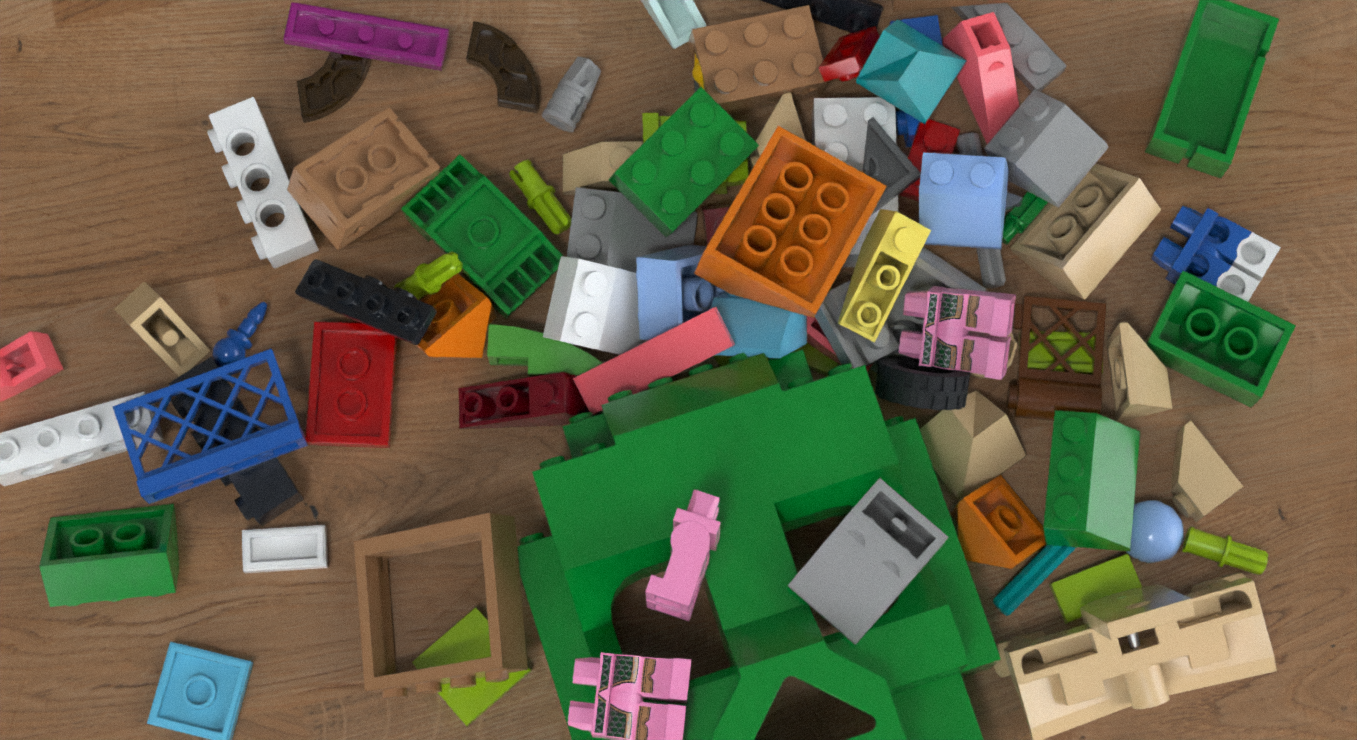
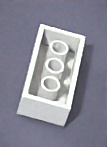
[812,97,898,267]

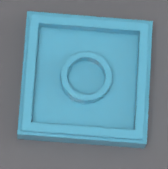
[147,642,253,740]

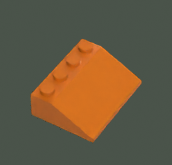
[694,126,887,318]

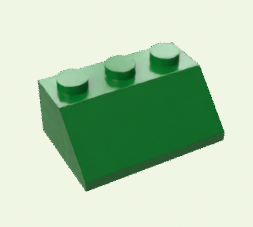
[1145,271,1296,408]
[1043,410,1140,551]
[39,504,179,607]

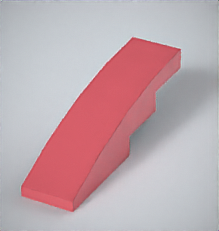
[573,307,735,415]

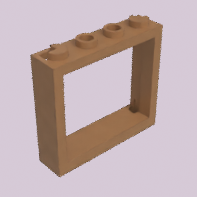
[354,513,528,700]

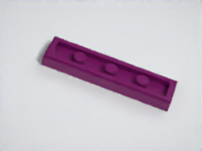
[283,2,449,71]

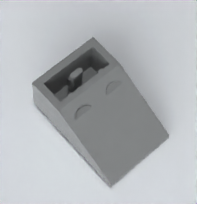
[788,478,948,645]

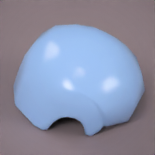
[1126,500,1184,563]

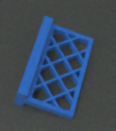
[113,348,308,504]

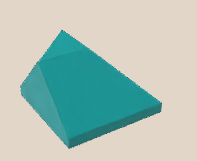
[856,19,967,124]

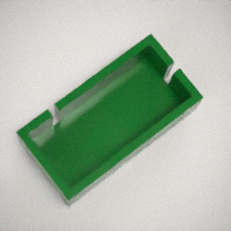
[1145,0,1279,179]

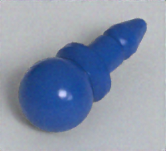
[213,302,267,367]

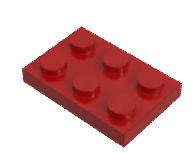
[306,321,397,448]

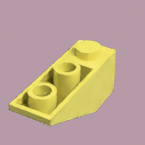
[837,209,931,343]

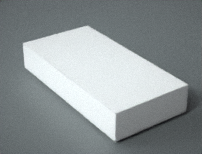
[242,525,328,573]

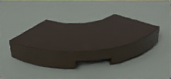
[466,21,539,113]
[297,52,372,123]

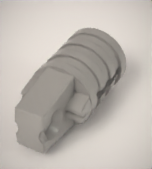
[542,56,601,132]

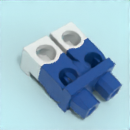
[1151,206,1281,302]

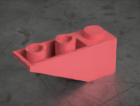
[942,12,1019,144]

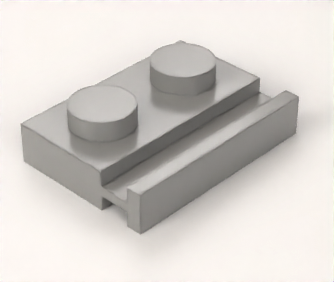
[815,280,899,368]

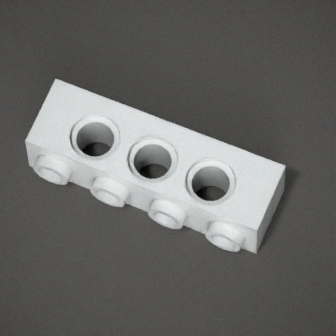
[207,97,319,269]
[0,392,164,487]

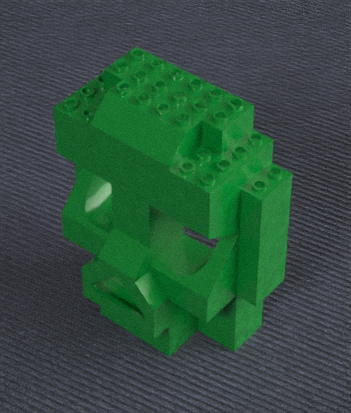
[517,350,1001,740]

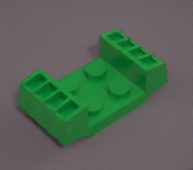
[401,154,563,319]

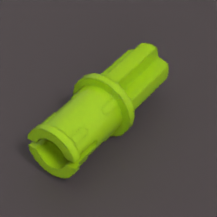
[509,160,572,235]
[394,252,463,300]
[1182,526,1268,575]

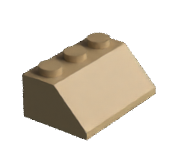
[1010,163,1161,300]

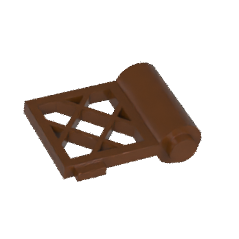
[1006,296,1106,421]

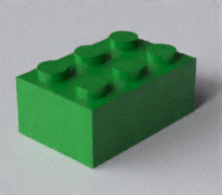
[608,87,759,238]

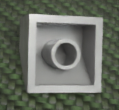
[984,89,1109,208]

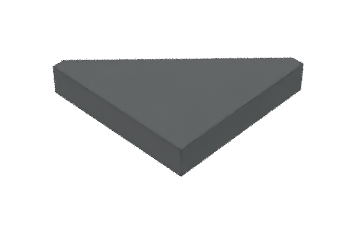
[862,117,921,215]

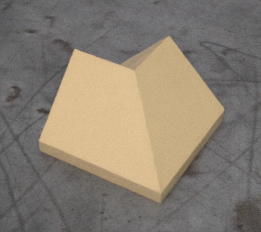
[1106,322,1173,422]
[920,390,1026,502]

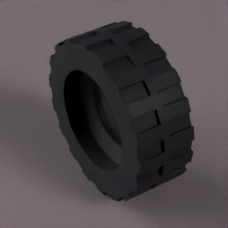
[874,356,970,410]

